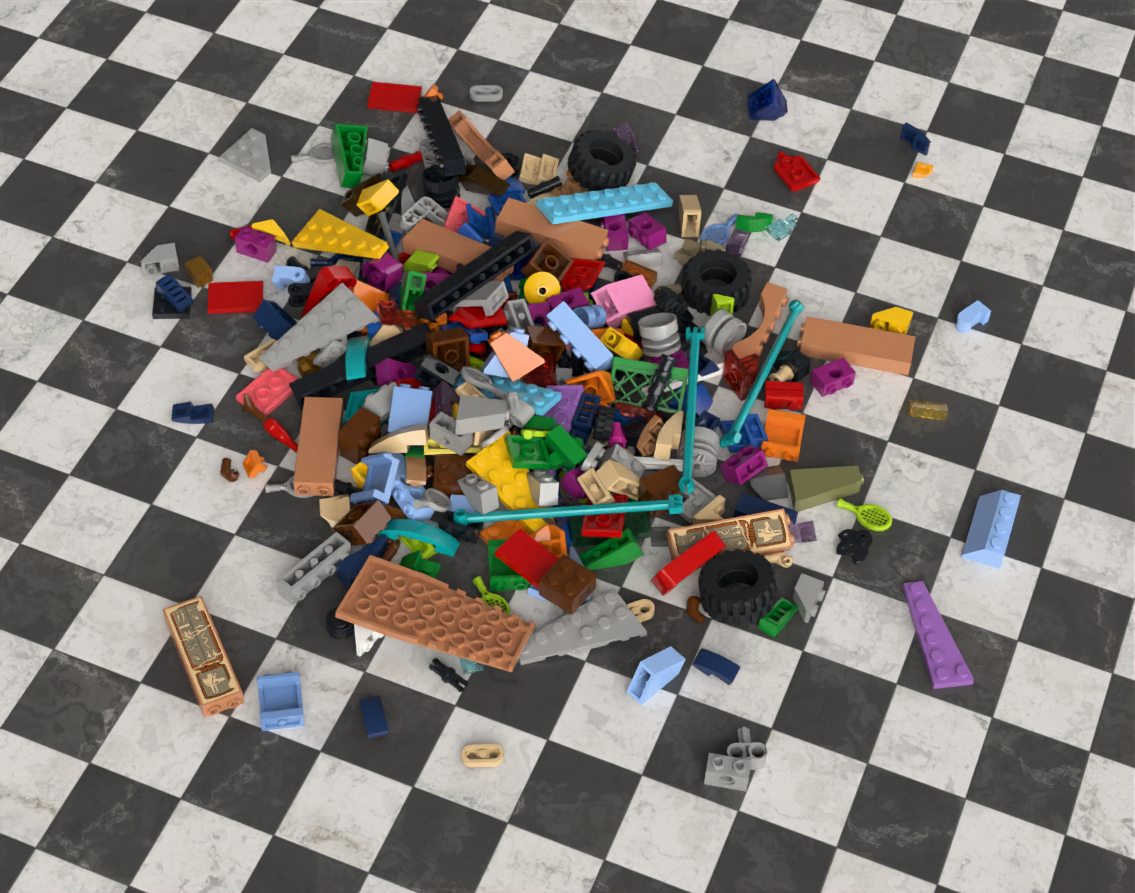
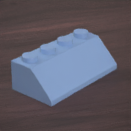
[547,301,614,372]
[962,490,1021,569]

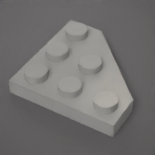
[219,128,271,182]

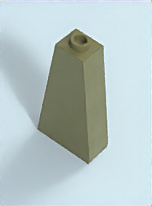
[788,465,864,512]

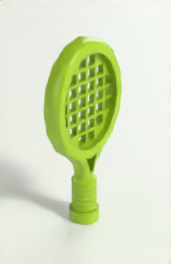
[520,428,550,439]
[836,498,892,531]
[473,576,511,615]

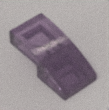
[788,520,817,543]

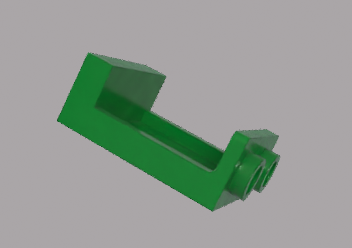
[488,539,531,592]

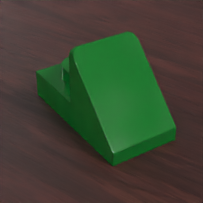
[400,550,441,579]

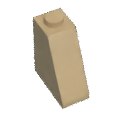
[678,195,701,237]

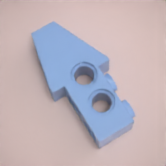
[391,453,435,521]

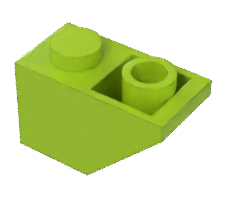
[403,250,440,273]

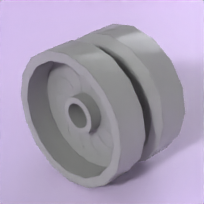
[701,309,747,357]

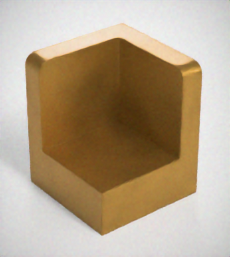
[185,256,213,288]
[296,351,322,377]

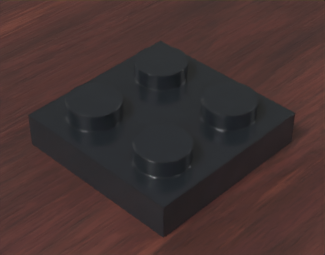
[152,287,192,319]

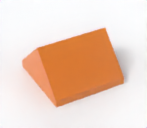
[566,370,616,404]

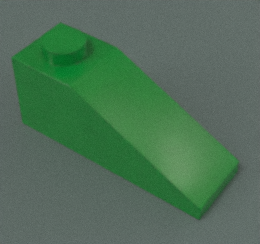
[398,271,427,328]
[578,528,644,571]

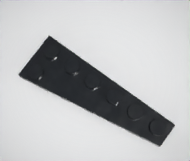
[361,171,408,259]

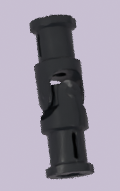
[642,353,678,412]

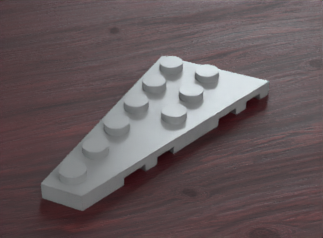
[259,283,380,372]
[518,588,647,665]

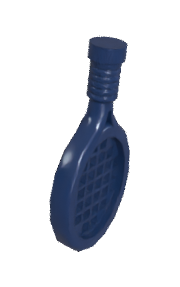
[310,254,363,269]

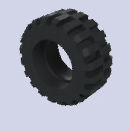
[567,130,637,191]
[682,249,752,316]
[698,549,777,626]

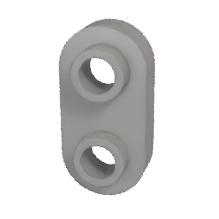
[470,85,503,102]
[580,441,606,472]

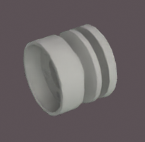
[638,313,681,357]
[677,426,720,477]

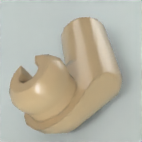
[763,551,793,568]

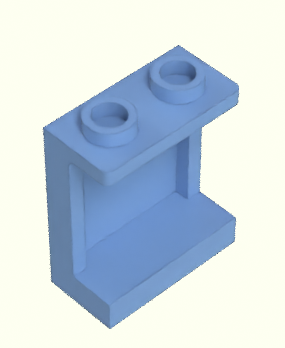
[388,384,434,434]
[349,452,400,505]
[257,672,305,731]

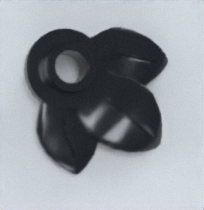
[836,529,873,564]

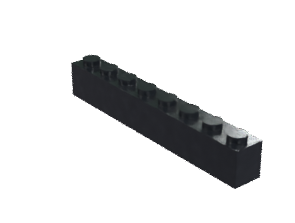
[416,95,466,177]
[413,231,536,321]
[289,322,432,410]

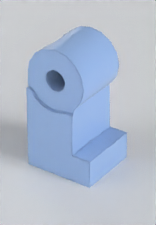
[272,266,310,289]
[955,300,991,333]

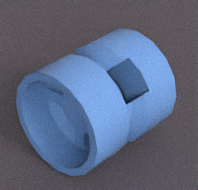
[573,304,606,329]

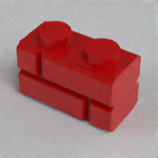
[764,381,804,411]

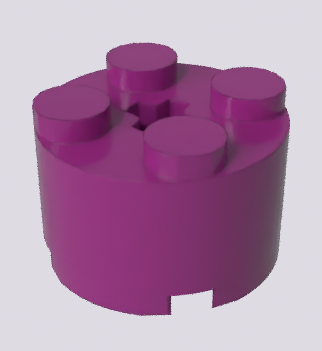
[362,252,404,293]

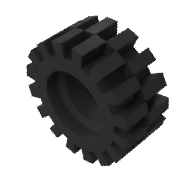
[654,286,688,315]
[593,405,615,442]

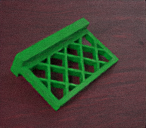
[610,357,689,414]

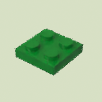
[504,435,551,470]

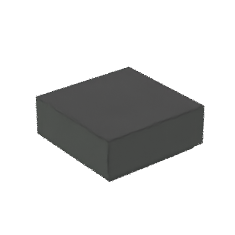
[650,526,670,547]

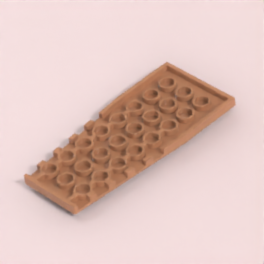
[335,555,535,672]

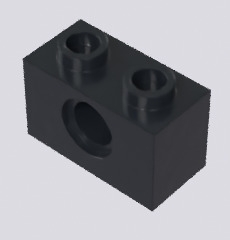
[413,354,461,398]

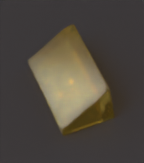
[908,400,948,420]

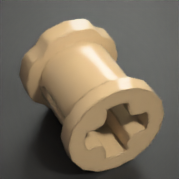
[769,365,794,382]

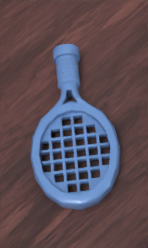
[700,213,738,245]

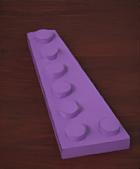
[532,385,584,478]
[902,581,974,689]

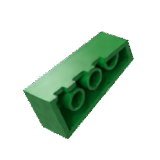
[331,124,368,188]

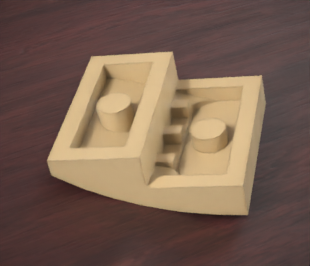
[518,153,559,185]

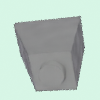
[455,395,510,435]

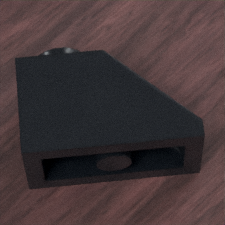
[773,350,811,382]

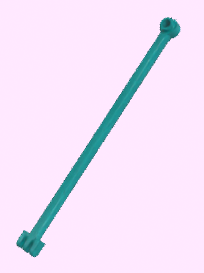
[720,299,805,448]
[678,327,705,494]
[453,494,683,526]

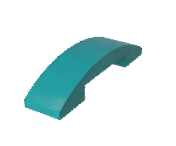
[346,335,371,380]
[378,519,460,557]

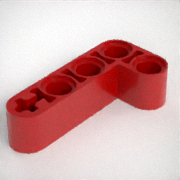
[301,266,357,319]
[651,530,727,596]

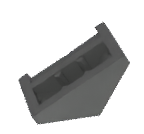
[749,465,788,501]

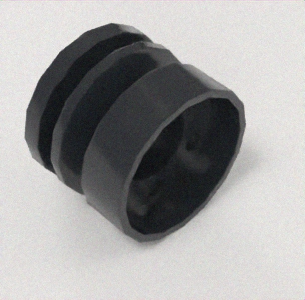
[422,164,461,209]

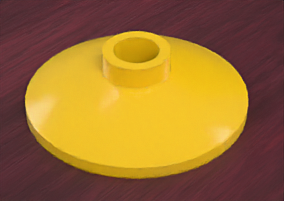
[524,272,560,304]

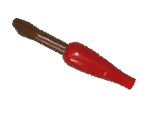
[242,393,298,453]

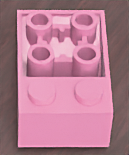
[591,275,658,328]

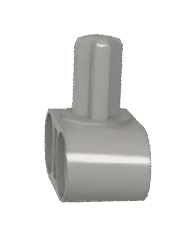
[501,391,535,428]
[726,727,767,770]

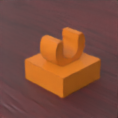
[423,84,443,99]
[242,450,268,478]

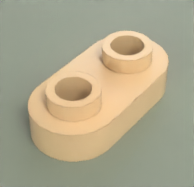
[627,599,655,623]
[461,744,504,767]

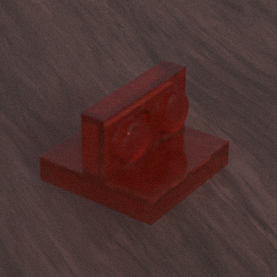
[722,349,759,401]
[523,354,557,389]

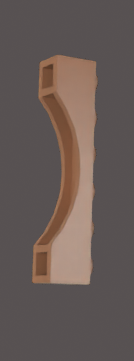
[448,110,515,180]
[727,282,789,375]

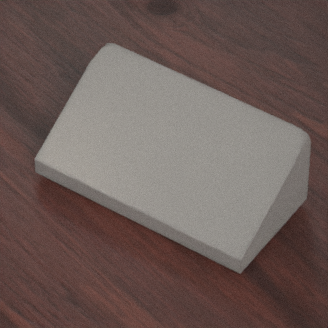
[623,248,662,270]

